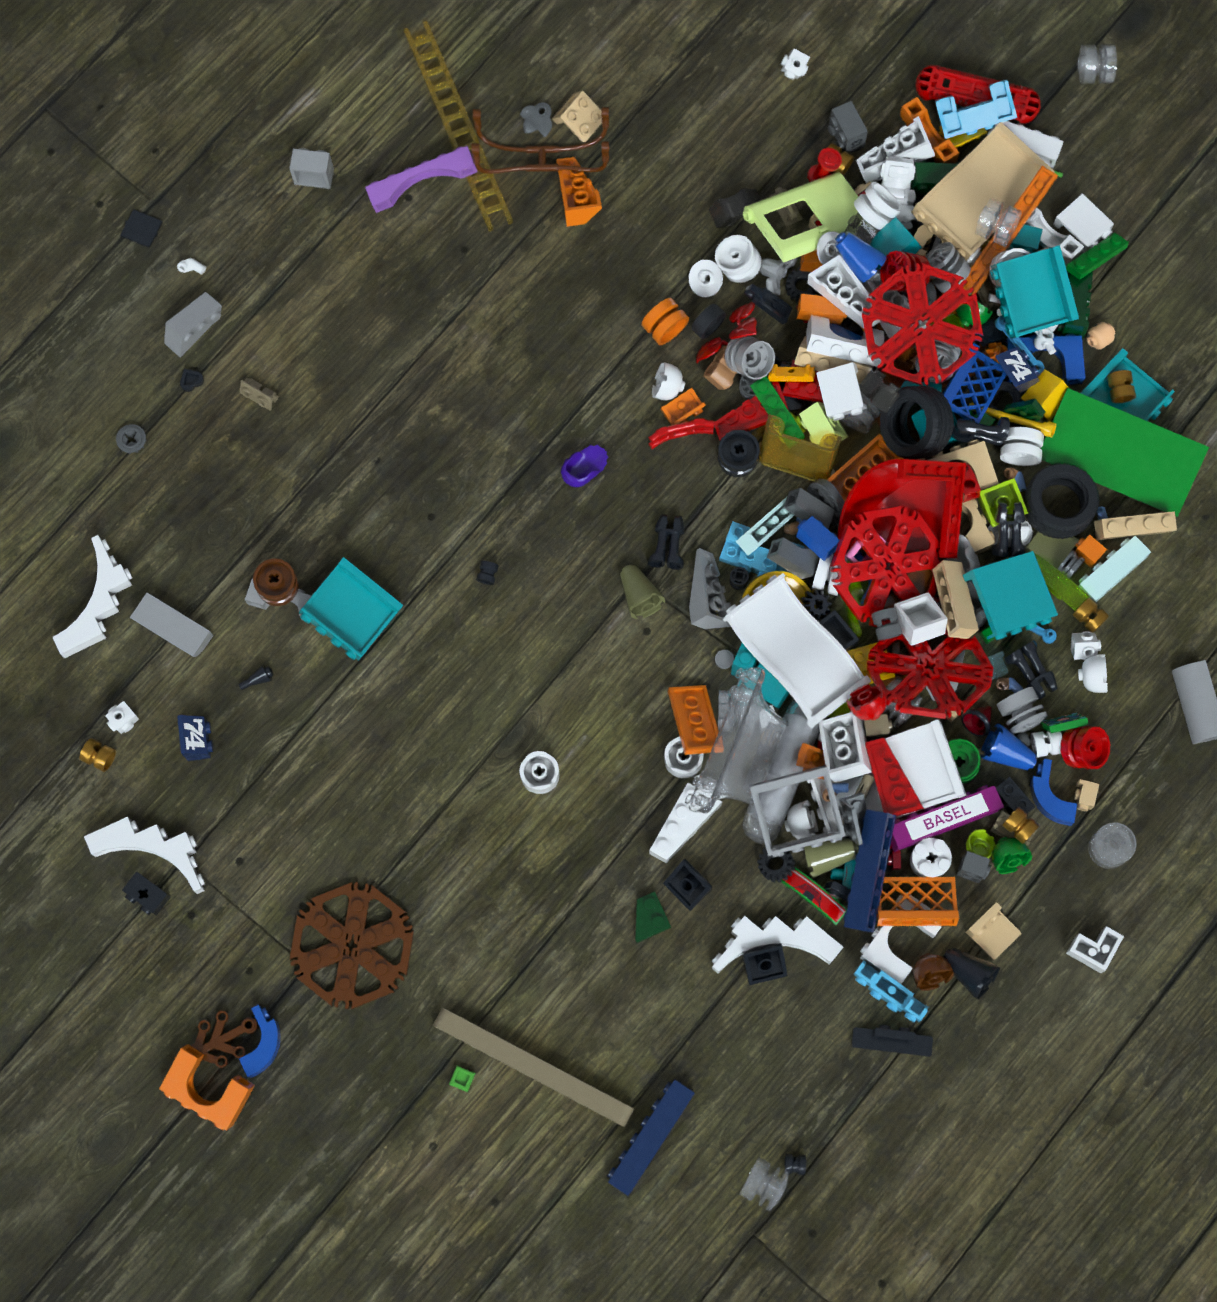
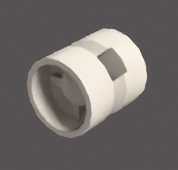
[1031,731,1062,758]

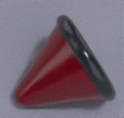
[961,706,992,737]

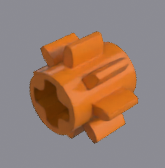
[985,342,1008,364]

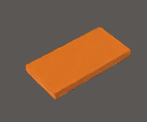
[668,685,723,755]

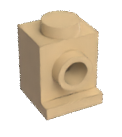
[1074,779,1099,811]

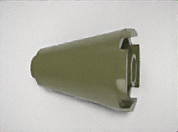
[620,565,665,619]
[804,838,859,877]

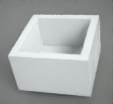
[894,593,948,646]

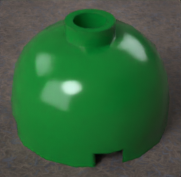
[955,302,993,327]
[991,837,1032,874]

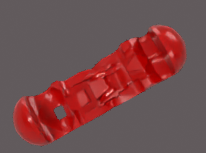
[916,65,1041,124]

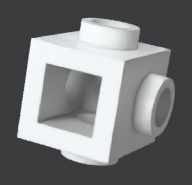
[781,49,810,79]
[1071,631,1101,660]
[106,701,139,734]

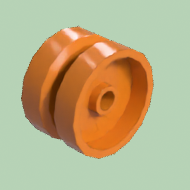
[642,298,689,345]

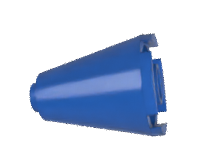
[835,231,887,283]
[980,724,1037,771]

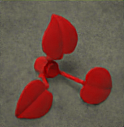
[696,302,757,364]

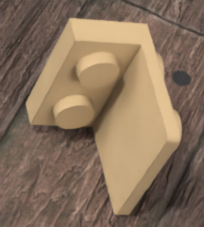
[552,91,602,143]
[966,902,1021,960]

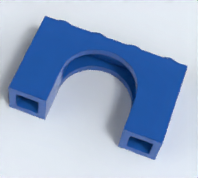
[1004,334,1085,385]

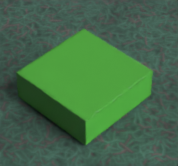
[449,1066,475,1092]

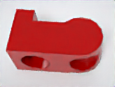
[963,463,981,503]

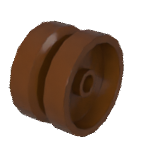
[253,558,299,606]

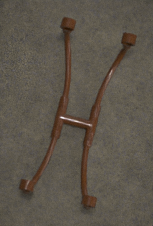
[472,107,609,174]

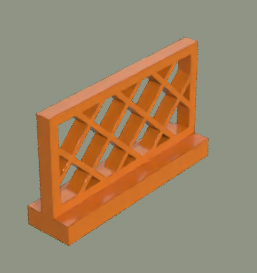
[877,877,959,926]

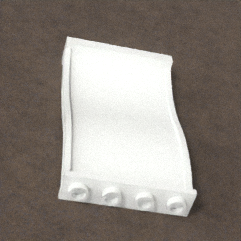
[723,573,871,729]
[807,720,967,838]

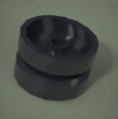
[718,430,760,477]

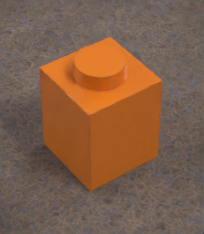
[1075,535,1107,568]

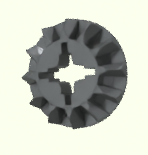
[116,424,147,454]

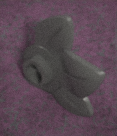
[520,103,552,137]

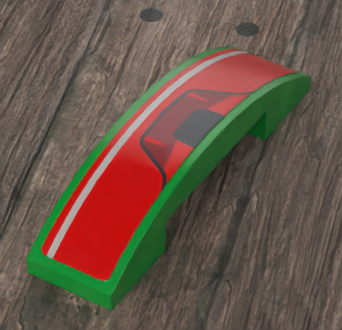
[781,868,847,926]

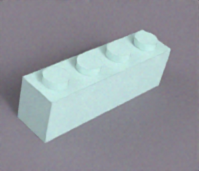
[736,497,794,556]
[1077,536,1151,603]

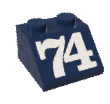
[995,347,1040,393]
[177,715,213,761]

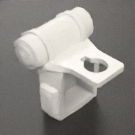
[880,157,916,206]

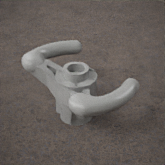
[759,258,797,296]

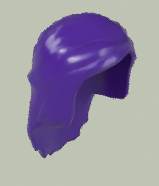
[561,445,608,488]

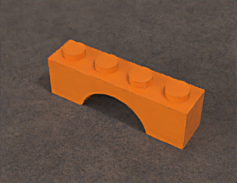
[900,97,959,164]

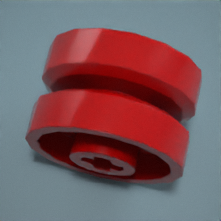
[1061,726,1110,769]

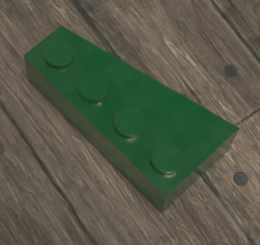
[910,162,958,198]
[1058,271,1093,340]

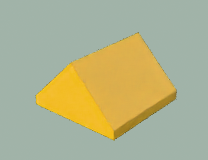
[1020,369,1070,421]

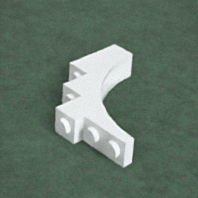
[53,535,132,658]
[84,817,205,894]
[712,916,843,973]

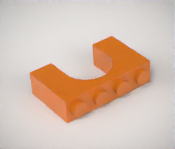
[797,250,847,325]
[159,1044,255,1130]

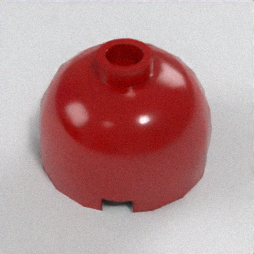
[846,683,887,720]

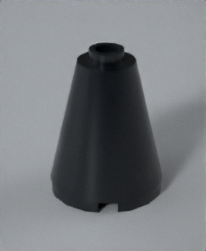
[943,948,1000,999]

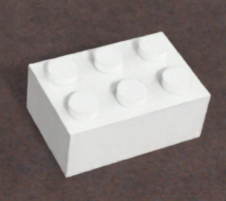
[819,712,872,783]

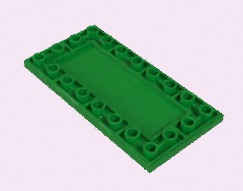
[1040,388,1209,517]

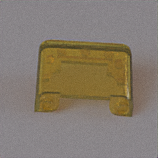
[759,414,842,481]

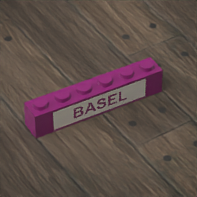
[891,785,1004,852]

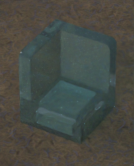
[988,651,1008,680]

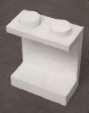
[1053,194,1114,253]
[817,362,867,421]

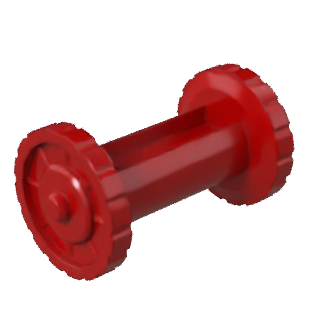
[808,148,842,182]

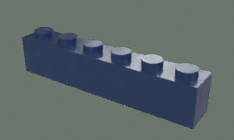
[844,809,896,933]
[607,1080,695,1196]

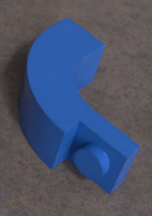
[1030,759,1077,826]
[239,1005,281,1078]

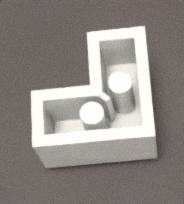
[1066,926,1124,973]

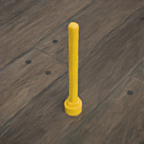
[969,403,1056,438]

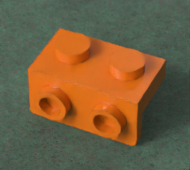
[660,388,706,425]
[796,743,825,779]

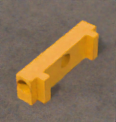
[768,364,816,382]

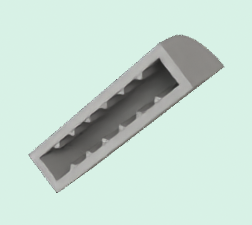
[130,593,213,657]
[1172,660,1217,744]

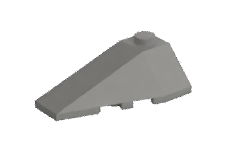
[689,548,731,629]

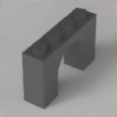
[767,488,835,579]

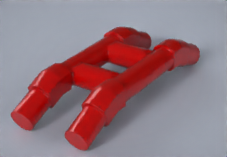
[648,418,714,449]

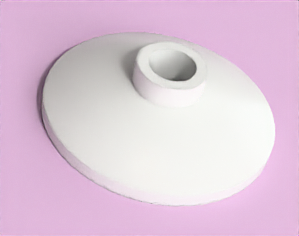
[817,231,844,265]
[689,260,723,297]

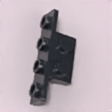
[852,1025,933,1057]

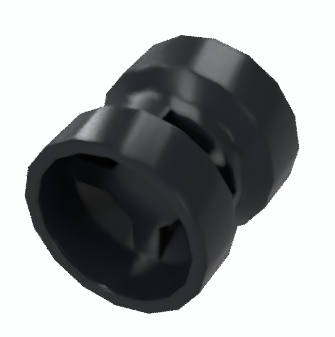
[476,561,499,585]
[729,567,749,590]
[784,1154,806,1175]

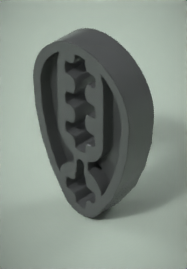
[807,479,845,528]

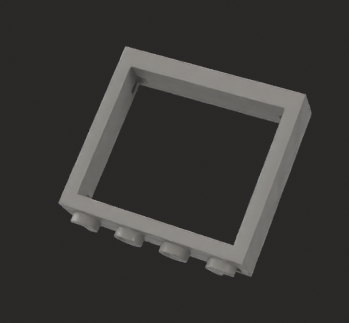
[750,765,846,857]

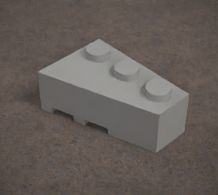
[164,292,222,357]

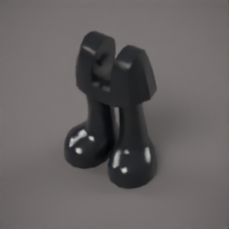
[951,417,1010,446]
[991,502,1027,557]
[648,514,684,570]
[1004,640,1058,700]

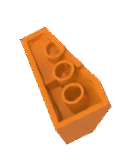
[556,157,602,227]

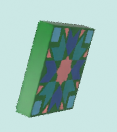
[1040,713,1088,733]

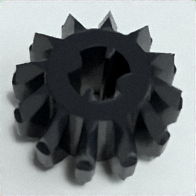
[800,589,832,621]

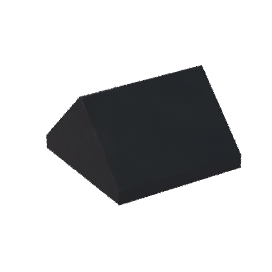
[663,859,713,911]
[742,943,788,985]

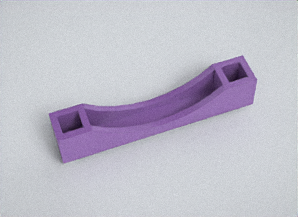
[366,146,478,213]

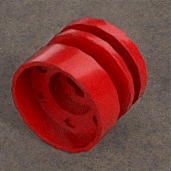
[880,251,930,292]

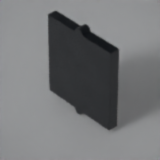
[120,209,163,248]

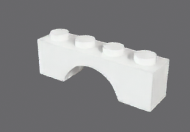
[1025,208,1084,266]

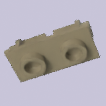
[770,187,802,227]
[240,378,279,411]

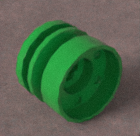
[948,739,980,784]

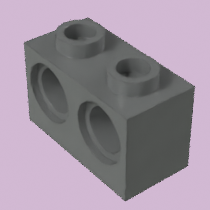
[956,851,991,883]

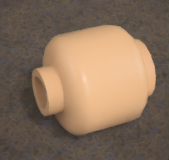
[1087,322,1115,349]

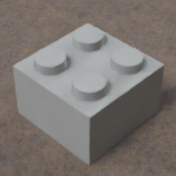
[290,148,334,189]

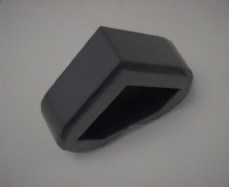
[180,369,204,392]

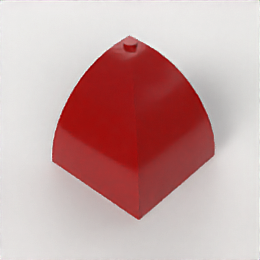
[837,459,967,558]

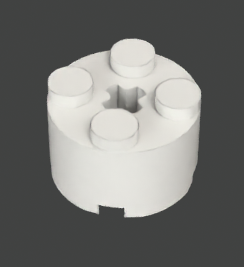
[664,736,704,778]
[520,751,559,794]
[910,838,952,877]

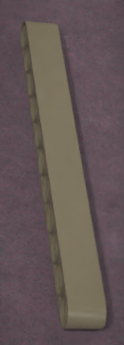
[433,1008,634,1127]

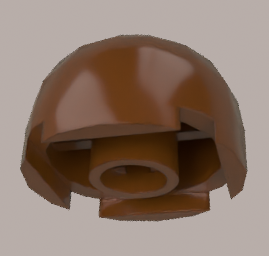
[913,953,954,991]

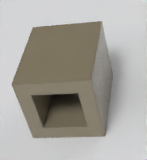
[863,714,892,740]

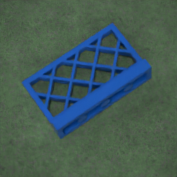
[942,343,1007,423]

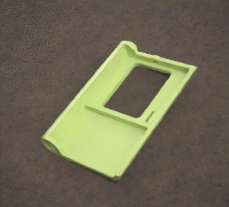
[743,172,874,263]

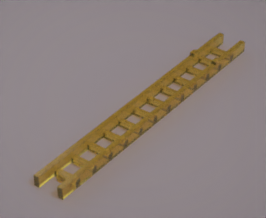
[404,21,513,232]

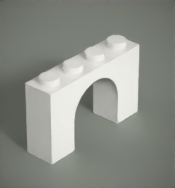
[806,315,885,367]
[860,892,942,984]

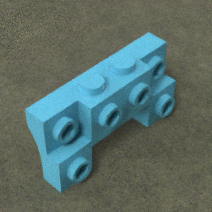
[935,80,1017,139]
[719,521,804,576]
[853,960,929,1022]

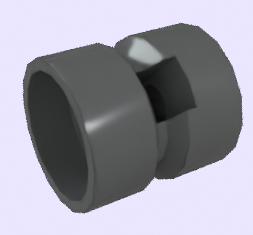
[871,608,902,641]

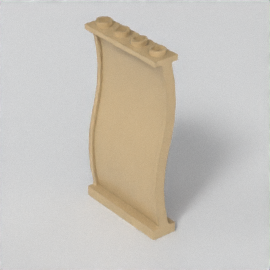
[911,122,1055,261]

